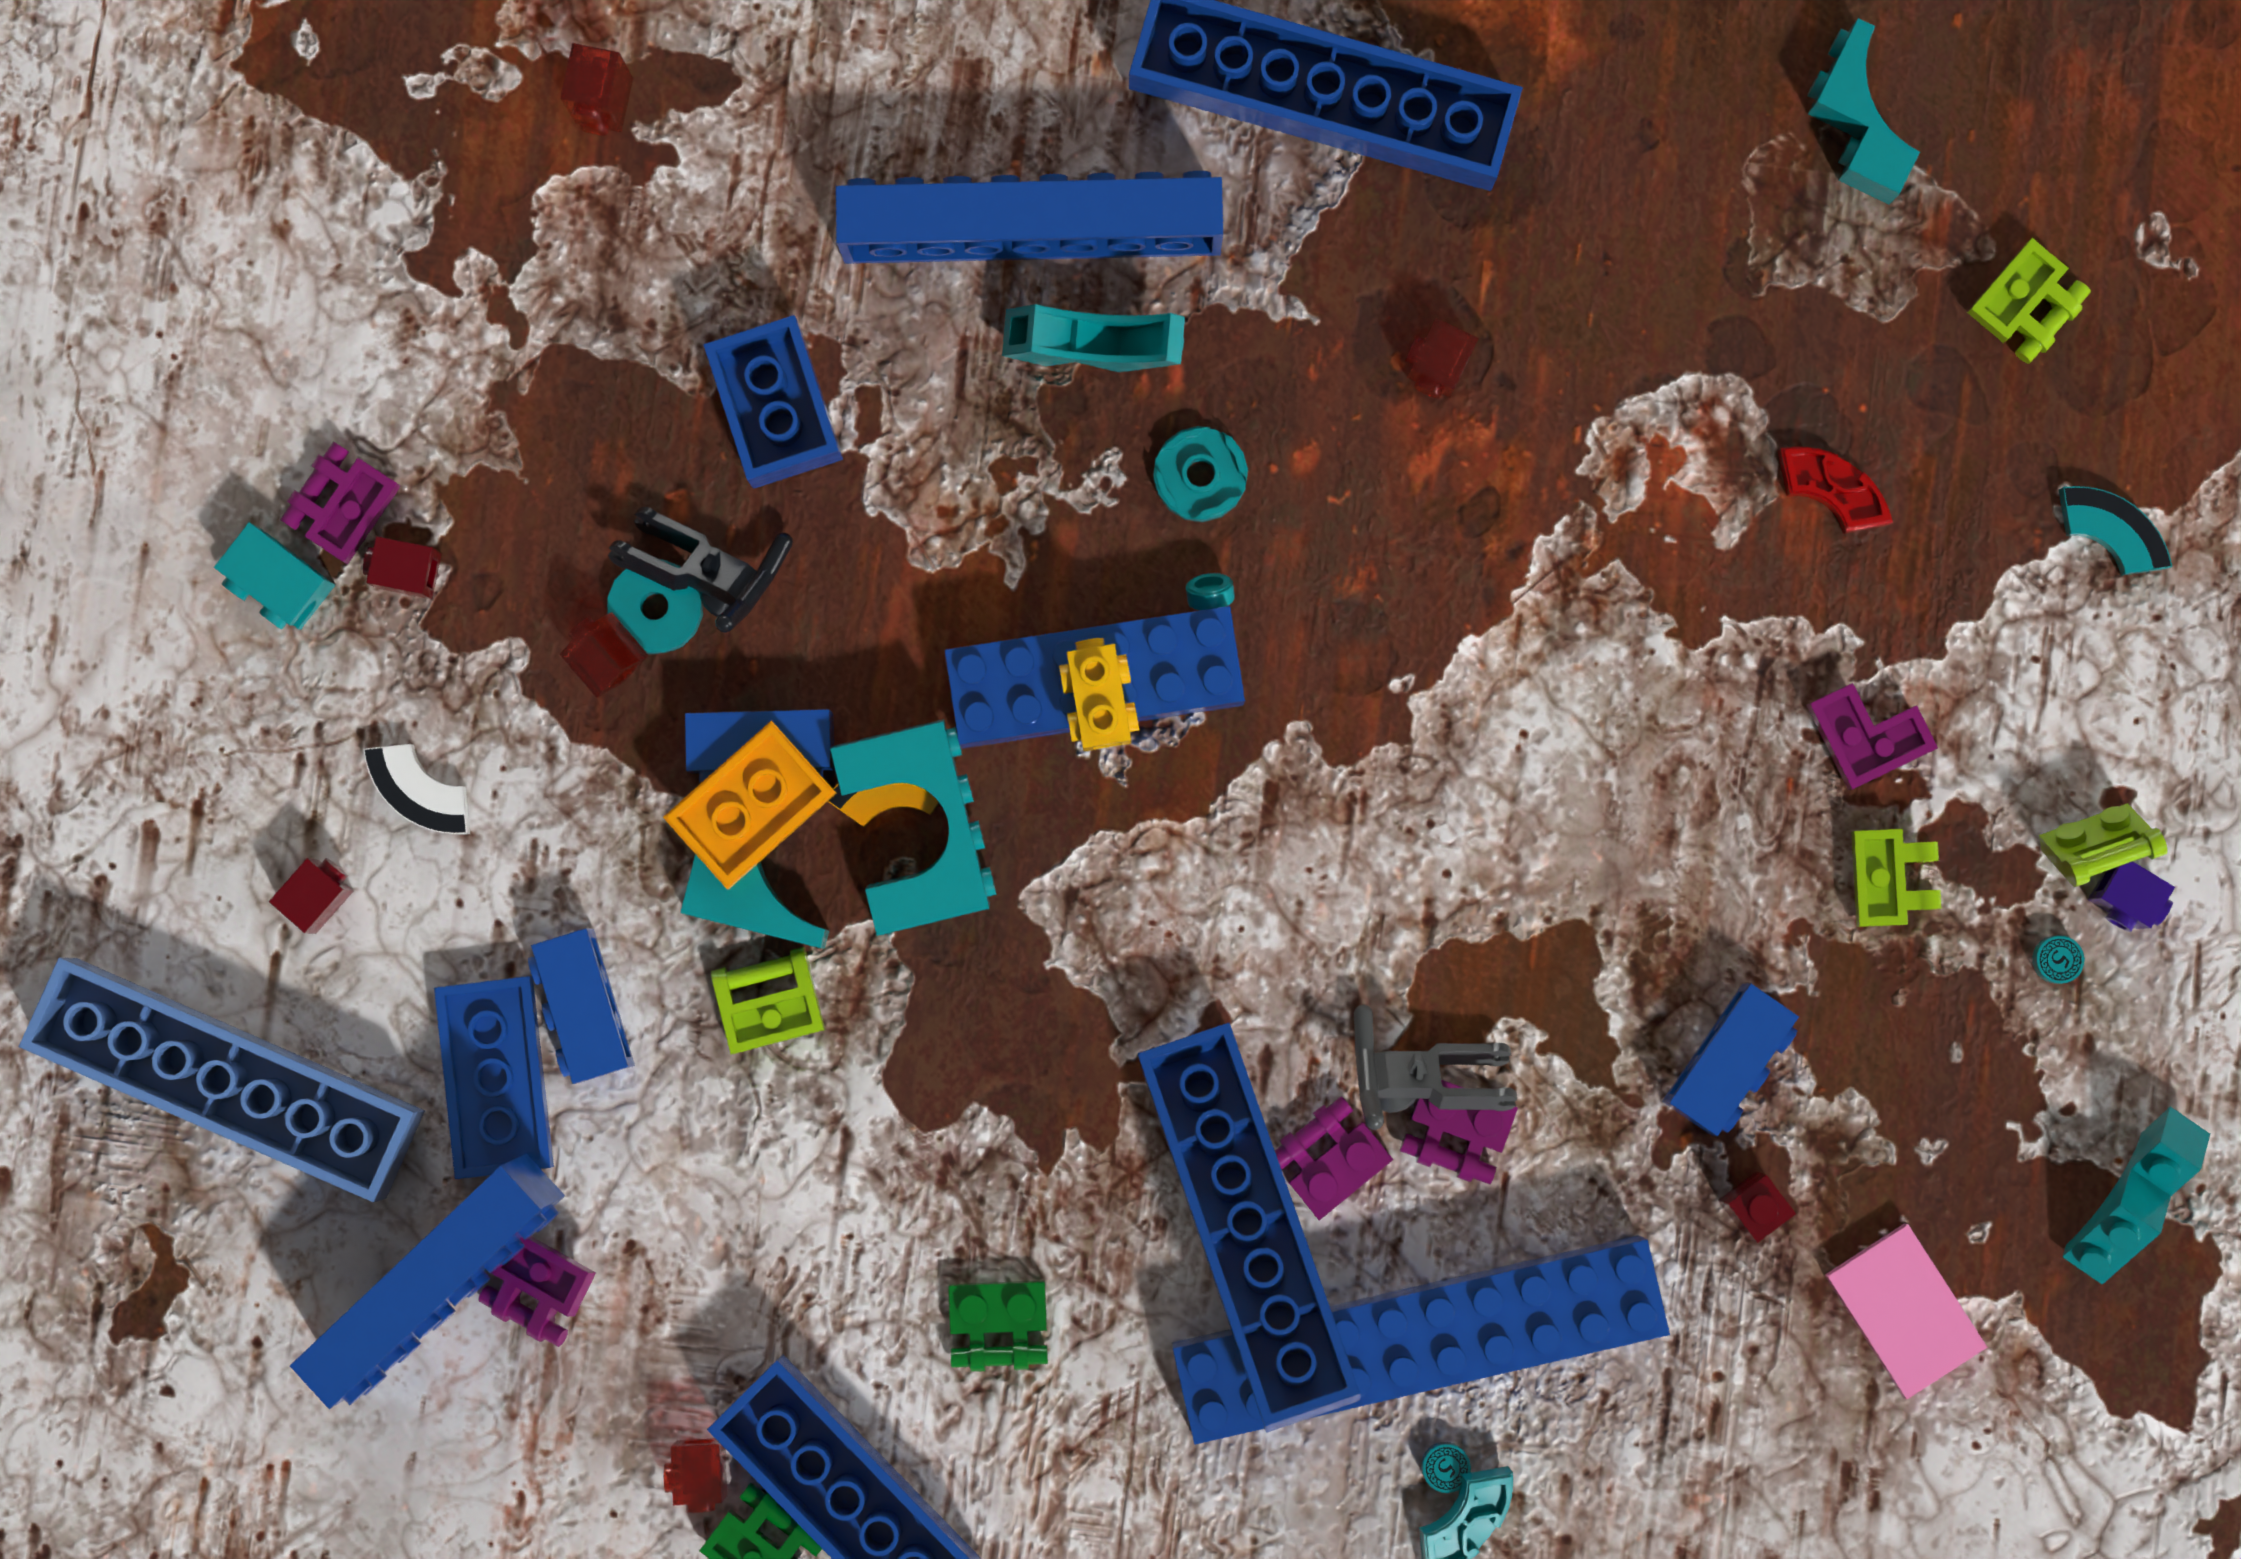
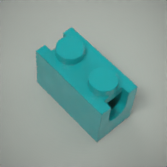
[214,522,335,630]

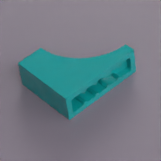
[680,854,829,949]

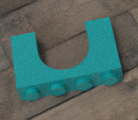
[830,719,997,936]

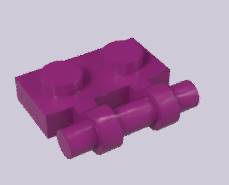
[280,441,401,564]
[1400,1080,1518,1184]
[1275,1096,1394,1221]
[478,1236,596,1347]

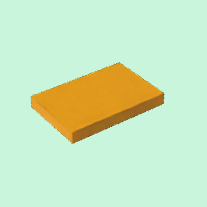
[663,721,836,890]

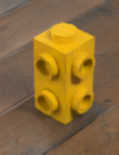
[1059,638,1139,752]

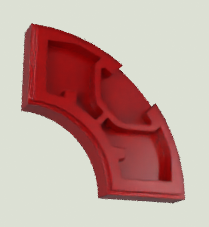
[1777,447,1893,534]

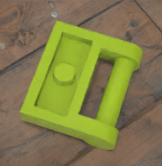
[2039,803,2168,887]
[711,947,825,1055]

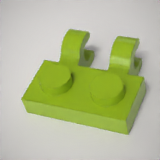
[1851,829,1942,927]

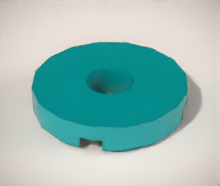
[1153,426,1248,522]
[607,559,703,654]

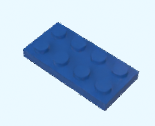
[434,976,554,1179]

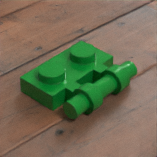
[948,1280,1048,1372]
[699,1483,822,1559]

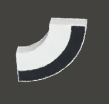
[363,744,470,835]

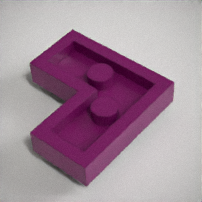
[1806,683,1938,791]

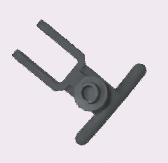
[1354,1005,1518,1130]

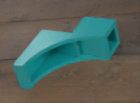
[1807,18,1920,205]
[1002,304,1185,373]
[2062,1106,2210,1284]

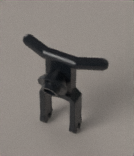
[608,507,793,633]

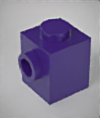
[2087,862,2175,932]

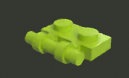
[1967,238,2091,364]

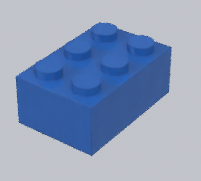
[703,315,844,489]

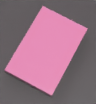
[1825,1223,1988,1399]

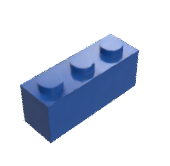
[685,710,835,782]
[528,928,635,1084]
[1662,983,1799,1136]

